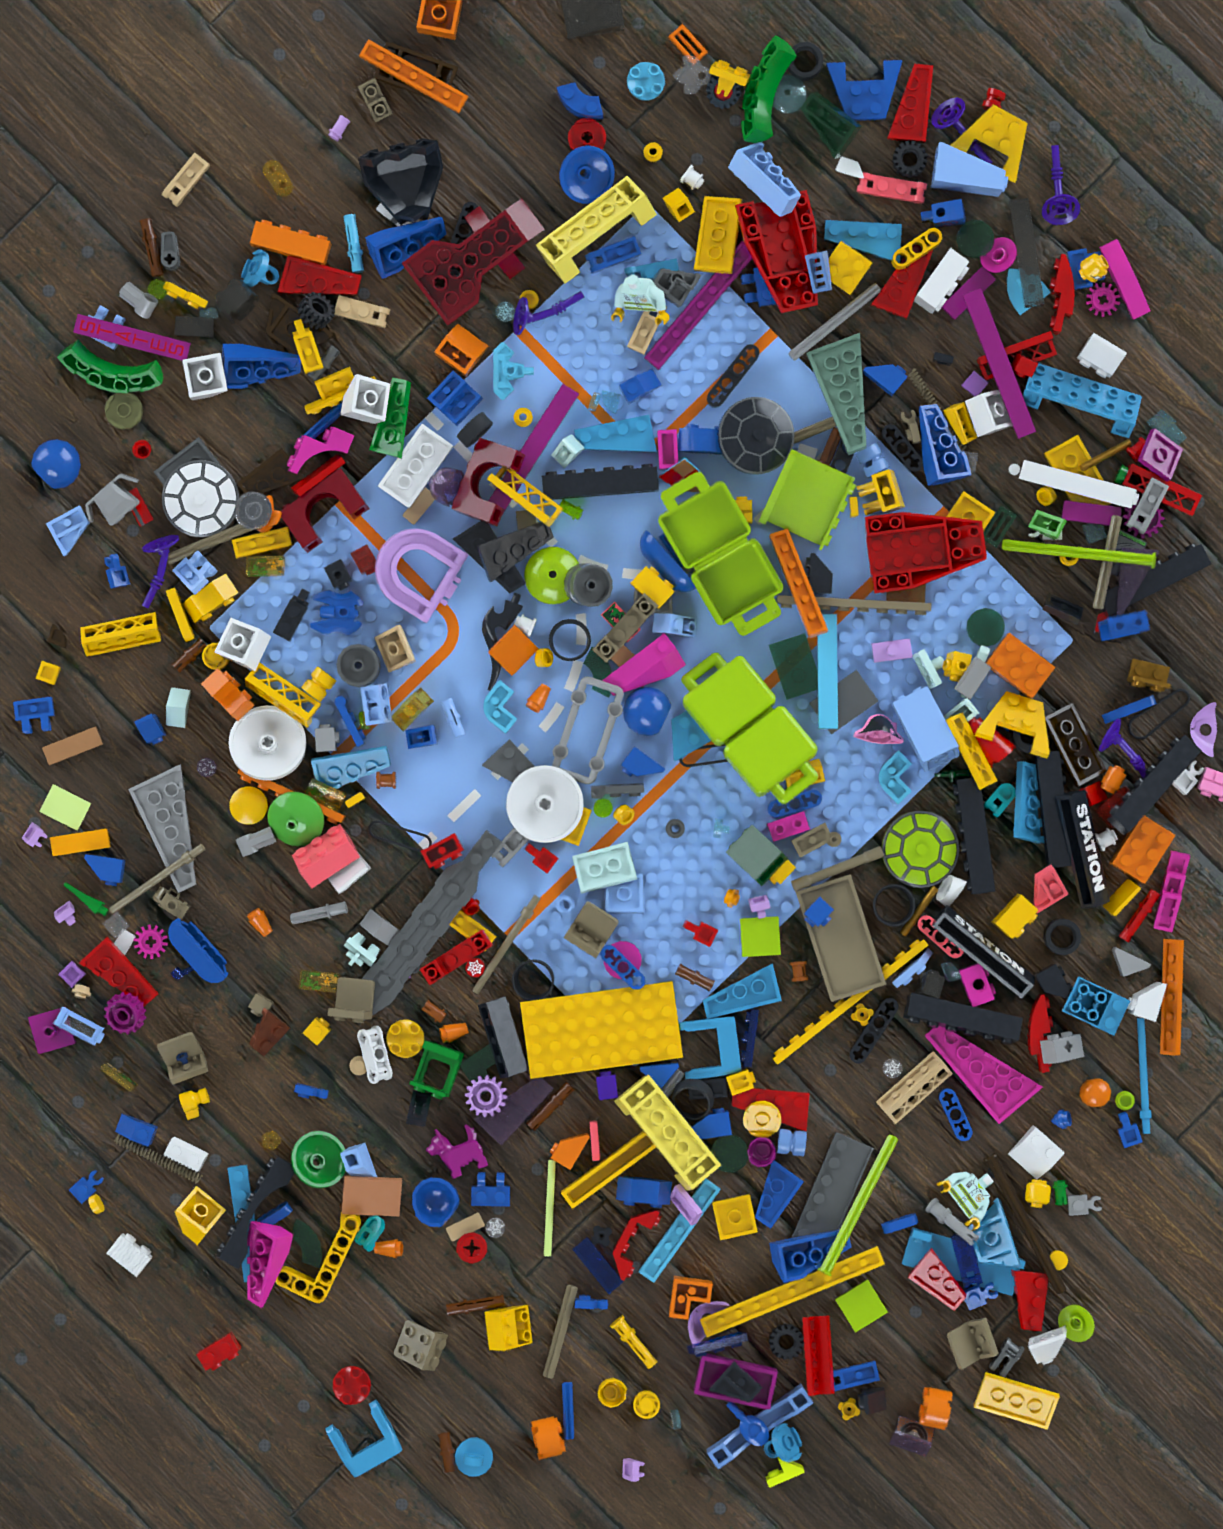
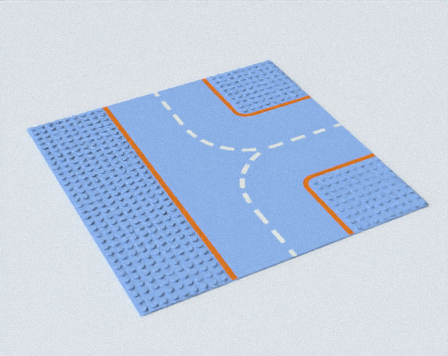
[210,209,1073,1066]

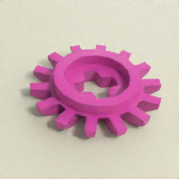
[1086,282,1120,317]
[133,925,168,959]

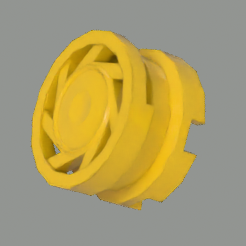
[202,643,230,670]
[633,1391,660,1419]

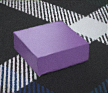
[961,371,988,397]
[58,961,86,988]

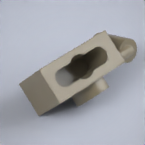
[152,886,190,920]

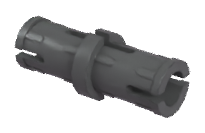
[308,345,340,381]

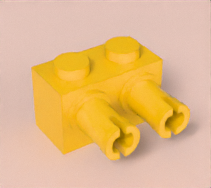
[857,469,905,516]

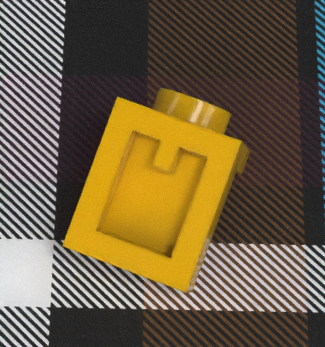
[726,1068,756,1096]

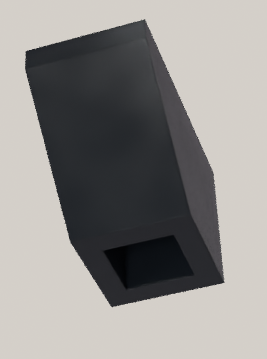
[805,553,833,594]
[1033,963,1073,999]
[858,1387,887,1415]

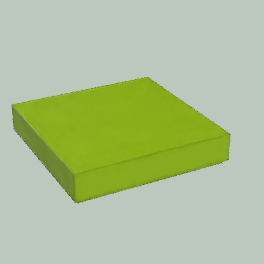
[740,916,781,957]
[835,1279,888,1333]

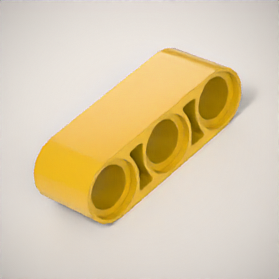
[892,228,942,270]

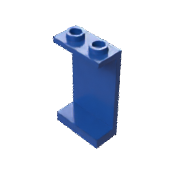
[1097,611,1150,641]

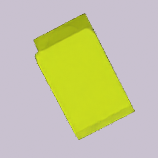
[766,1457,805,1488]

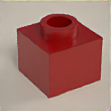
[1011,353,1038,378]

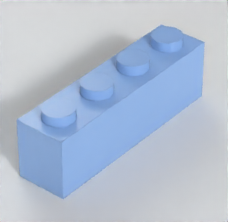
[728,142,801,217]

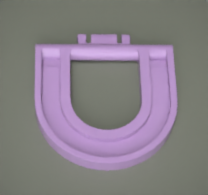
[375,529,469,623]

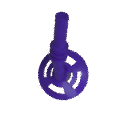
[931,98,993,164]
[1042,145,1080,225]
[513,291,585,335]
[142,535,179,609]
[1099,718,1147,778]

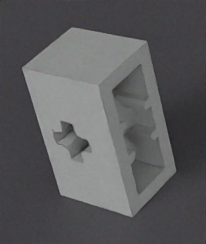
[1040,1031,1084,1064]

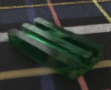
[984,506,1017,548]

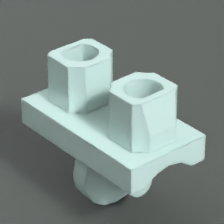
[344,932,380,967]

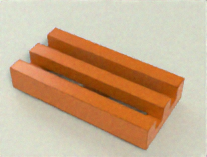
[668,24,708,66]

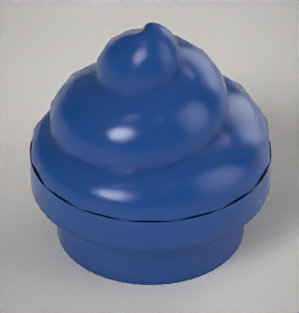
[1051,1110,1072,1129]

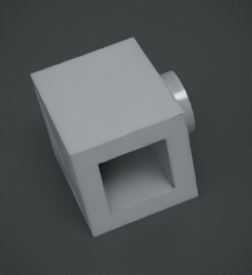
[315,724,340,752]

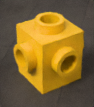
[943,651,972,682]

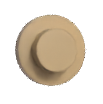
[72,985,91,999]
[350,1056,367,1075]

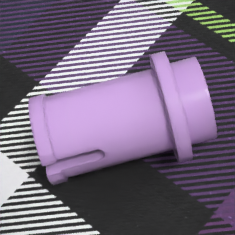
[328,115,350,141]

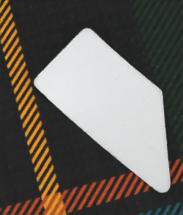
[836,157,864,179]

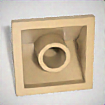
[374,625,416,672]

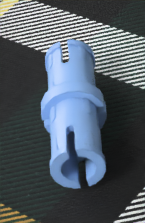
[441,698,466,738]

